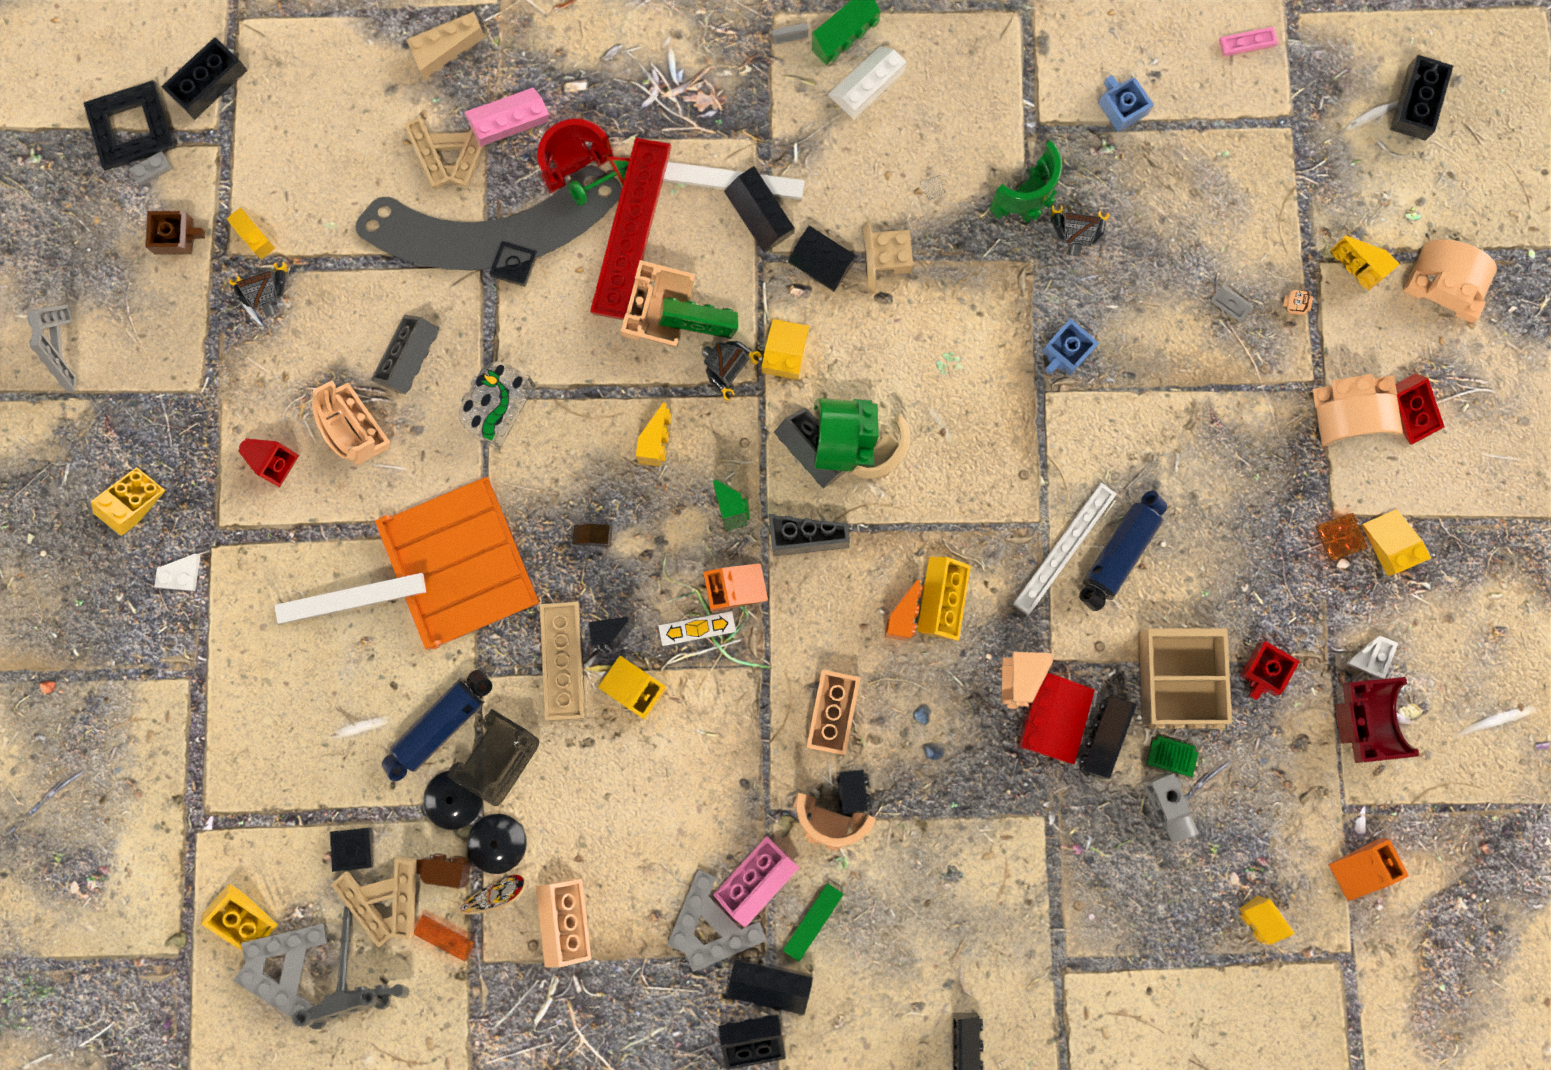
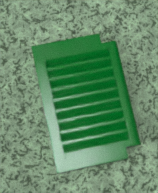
[1146,735,1199,778]

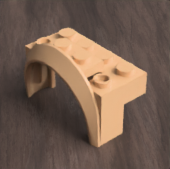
[312,381,390,466]

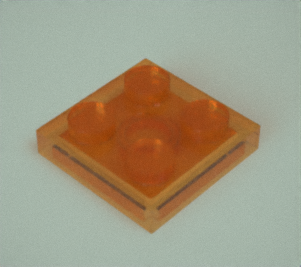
[1315,513,1368,562]

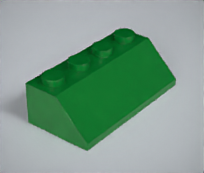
[812,0,881,65]
[658,297,738,339]
[713,480,750,531]

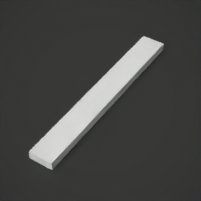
[663,162,805,200]
[1012,483,1117,616]
[275,573,426,624]

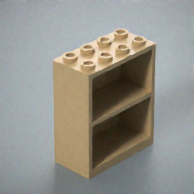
[1139,628,1232,729]

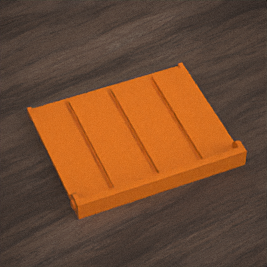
[375,477,540,651]

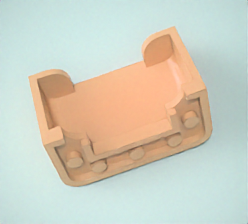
[1002,652,1053,709]

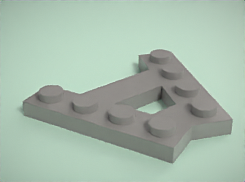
[28,304,77,393]
[667,869,767,972]
[234,923,328,1018]

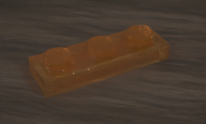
[414,915,476,961]

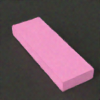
[1219,27,1278,57]

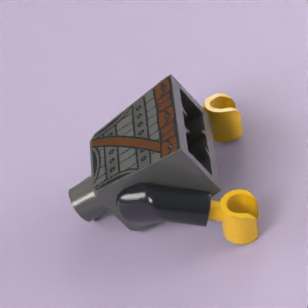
[1051,205,1109,257]
[229,262,288,317]
[702,341,762,401]

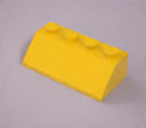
[917,557,971,641]

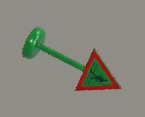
[568,156,630,206]

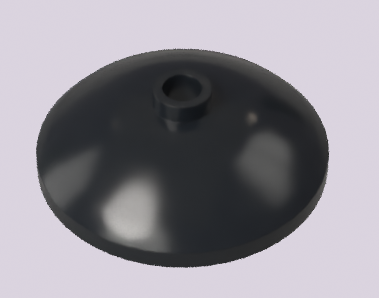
[423,770,483,830]
[467,814,527,874]

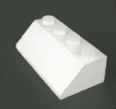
[828,46,907,120]

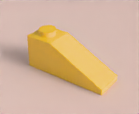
[226,207,276,260]

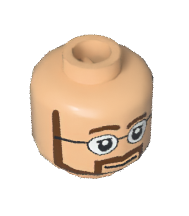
[1284,289,1313,315]

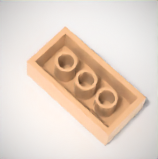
[806,670,861,756]

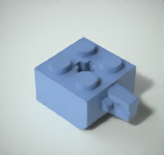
[1098,75,1154,132]
[1042,318,1099,376]

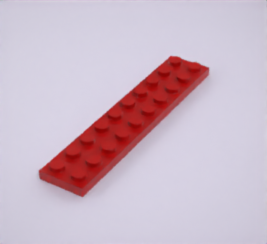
[590,137,672,320]

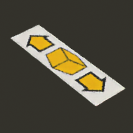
[658,611,736,646]

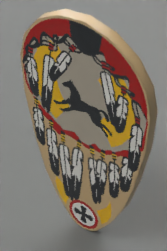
[460,874,526,914]

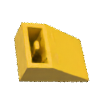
[1330,236,1400,291]
[636,402,672,467]
[91,467,165,536]
[598,655,668,720]

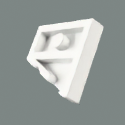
[154,554,200,591]
[1347,636,1398,679]

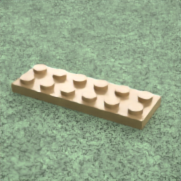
[540,602,585,721]

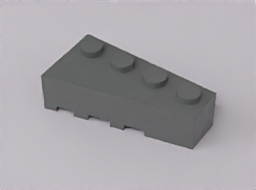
[768,513,850,557]

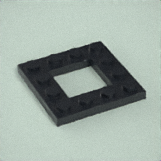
[83,80,176,171]

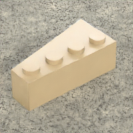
[406,12,485,81]

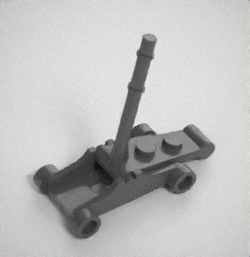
[292,907,410,1030]

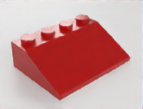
[1018,673,1095,765]

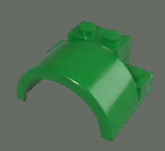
[989,140,1062,223]
[813,398,879,472]

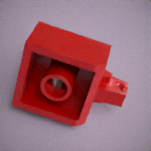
[1240,641,1300,700]

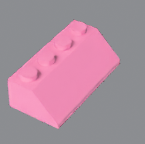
[465,88,549,147]
[713,836,800,927]

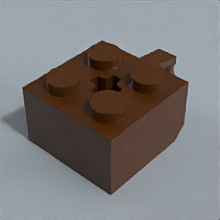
[145,211,205,255]
[416,853,472,888]

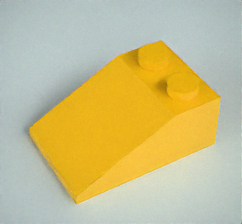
[762,319,809,380]
[1361,509,1431,577]
[201,883,277,951]

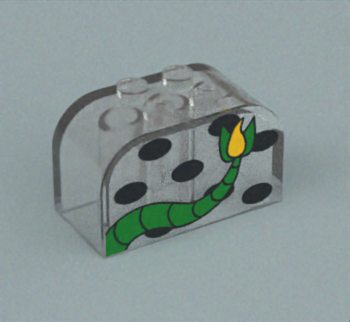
[459,362,536,450]

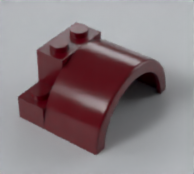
[1335,677,1419,763]

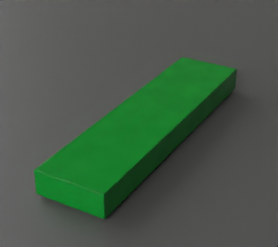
[783,883,844,962]

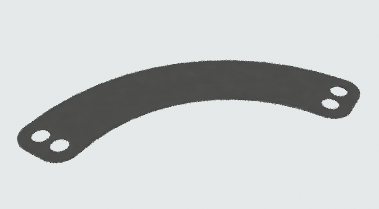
[356,167,621,271]

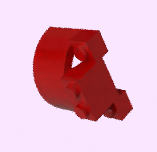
[537,118,614,194]

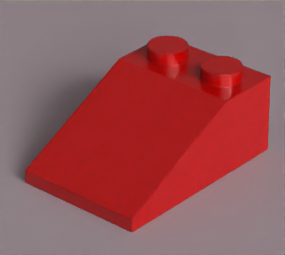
[1396,374,1445,445]

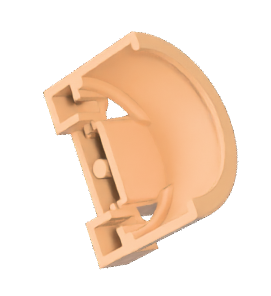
[1403,239,1497,323]
[621,260,695,347]
[1313,374,1403,447]
[793,792,876,851]

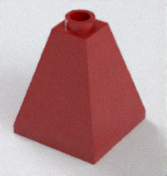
[238,438,300,488]

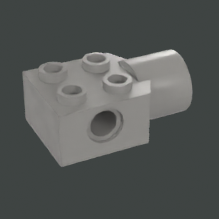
[1142,773,1198,842]

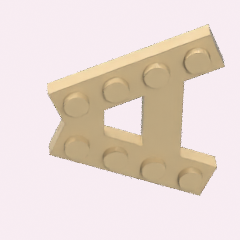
[404,116,486,189]
[331,857,417,948]

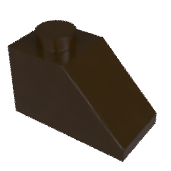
[572,524,612,548]

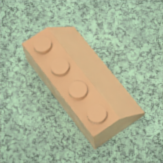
[536,879,591,968]

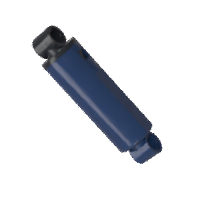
[1079,490,1167,611]
[381,670,493,781]

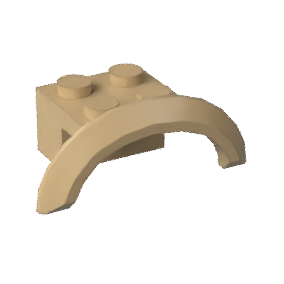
[862,222,913,294]
[852,414,910,480]

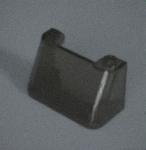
[447,709,539,806]

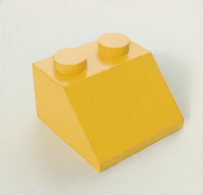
[1239,895,1295,945]

